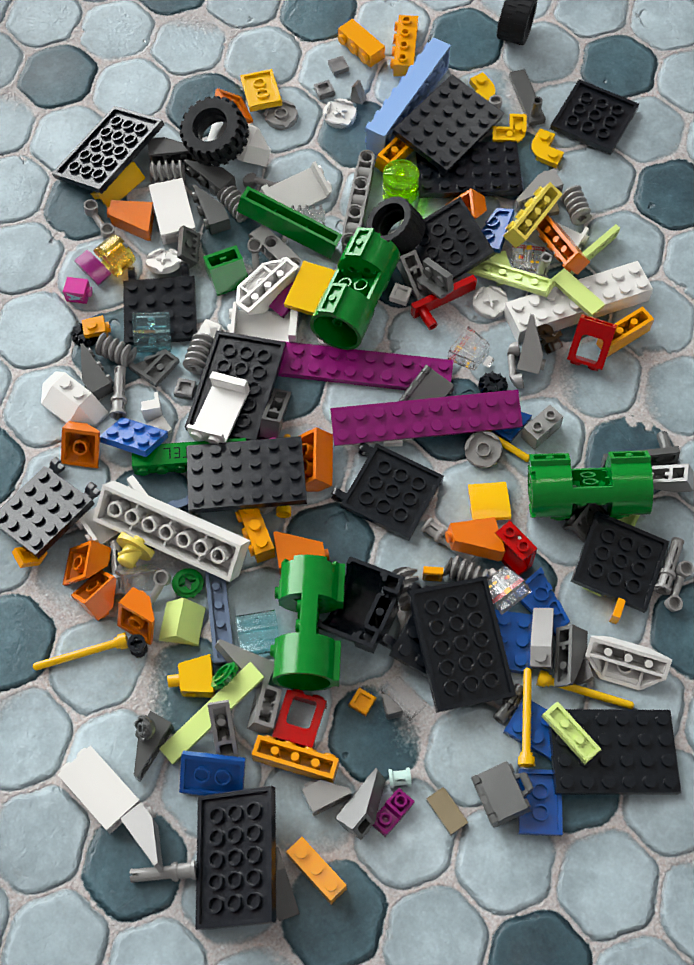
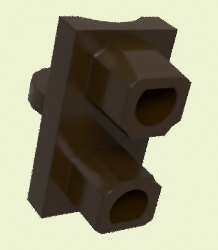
[538,324,563,355]

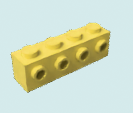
[503,182,562,248]

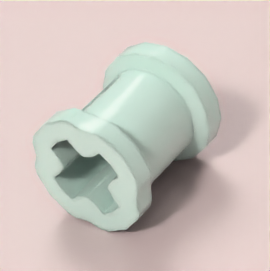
[388,767,412,789]

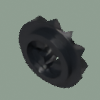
[71,322,99,347]
[478,371,508,393]

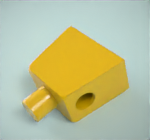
[167,654,215,698]

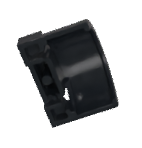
[317,557,406,654]

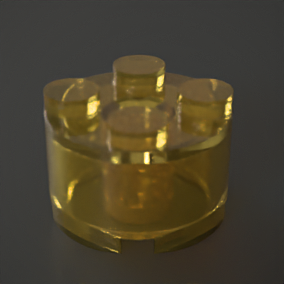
[93,234,136,277]

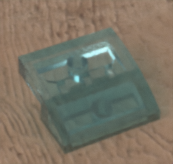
[132,312,172,352]
[236,610,279,655]

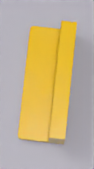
[91,161,145,208]

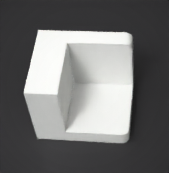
[141,392,162,421]

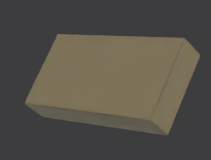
[426,787,468,836]

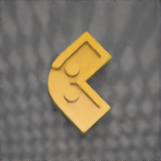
[469,72,496,101]
[492,114,527,143]
[531,128,564,169]

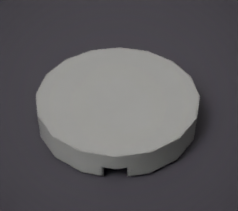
[265,100,298,130]
[464,431,503,469]

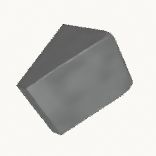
[350,80,366,104]
[574,659,594,685]
[382,694,403,720]

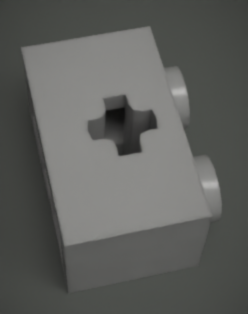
[521,405,563,450]
[247,683,282,735]

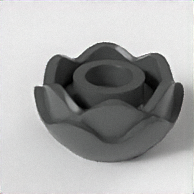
[134,715,155,742]

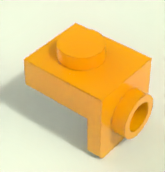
[82,315,111,339]
[12,547,48,568]

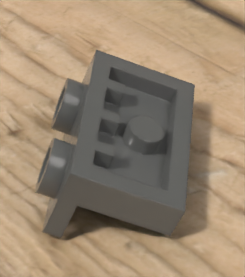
[177,225,200,269]
[417,258,454,299]
[562,503,608,543]

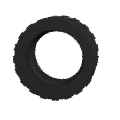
[497,0,538,46]
[366,196,426,256]

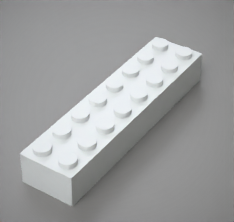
[503,261,653,343]
[93,481,250,582]

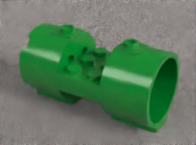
[310,227,400,350]
[528,450,653,521]
[270,555,345,691]

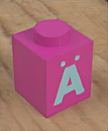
[63,277,92,304]

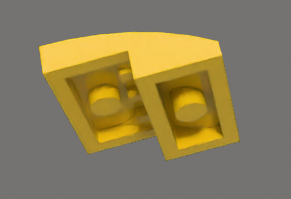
[468,482,511,520]

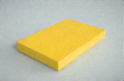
[240,69,282,112]
[284,261,336,316]

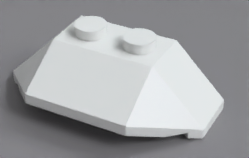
[208,122,271,167]
[236,257,300,315]
[41,372,109,427]
[585,636,672,691]

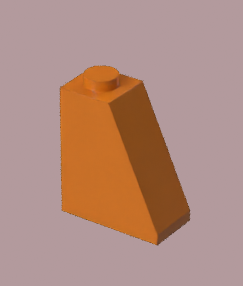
[107,200,155,241]
[445,517,506,561]
[273,531,330,575]

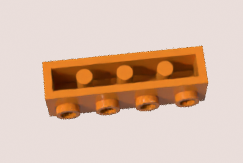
[535,215,590,275]

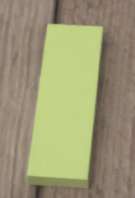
[553,270,605,317]
[541,701,602,764]

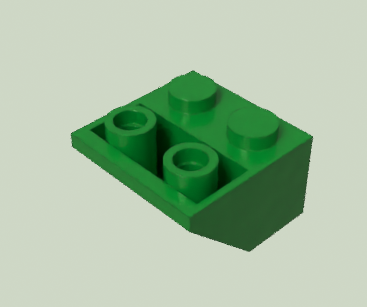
[203,245,248,296]

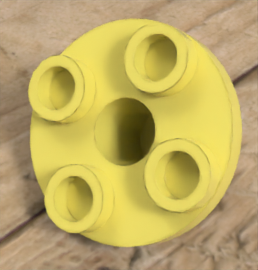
[117,532,155,569]

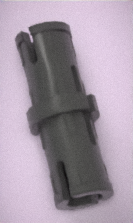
[493,684,523,724]

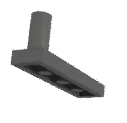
[509,69,546,127]
[601,431,680,468]

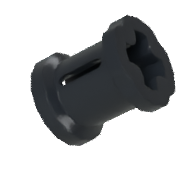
[127,634,148,658]

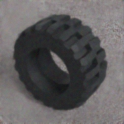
[180,96,249,167]

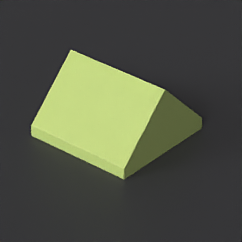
[159,598,206,646]

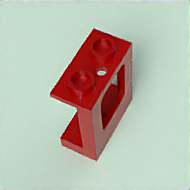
[567,314,617,371]
[495,520,538,578]
[272,689,327,749]

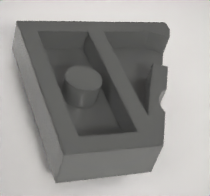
[128,349,180,387]

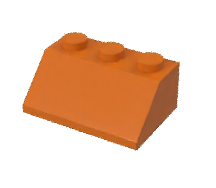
[299,427,333,492]

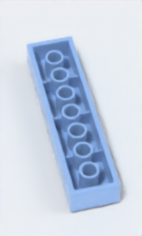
[365,37,451,155]

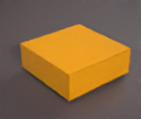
[422,566,443,582]
[609,598,626,624]
[348,687,377,716]

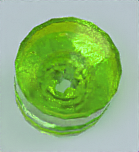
[382,159,419,203]

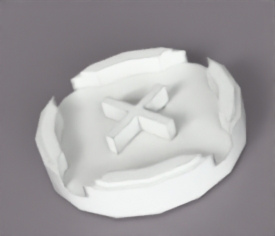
[324,99,357,128]
[146,248,182,274]
[472,286,508,319]

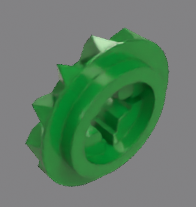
[172,568,204,598]
[211,662,239,690]

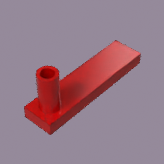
[411,274,477,330]

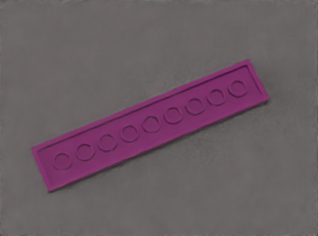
[278,341,454,396]
[330,390,523,446]

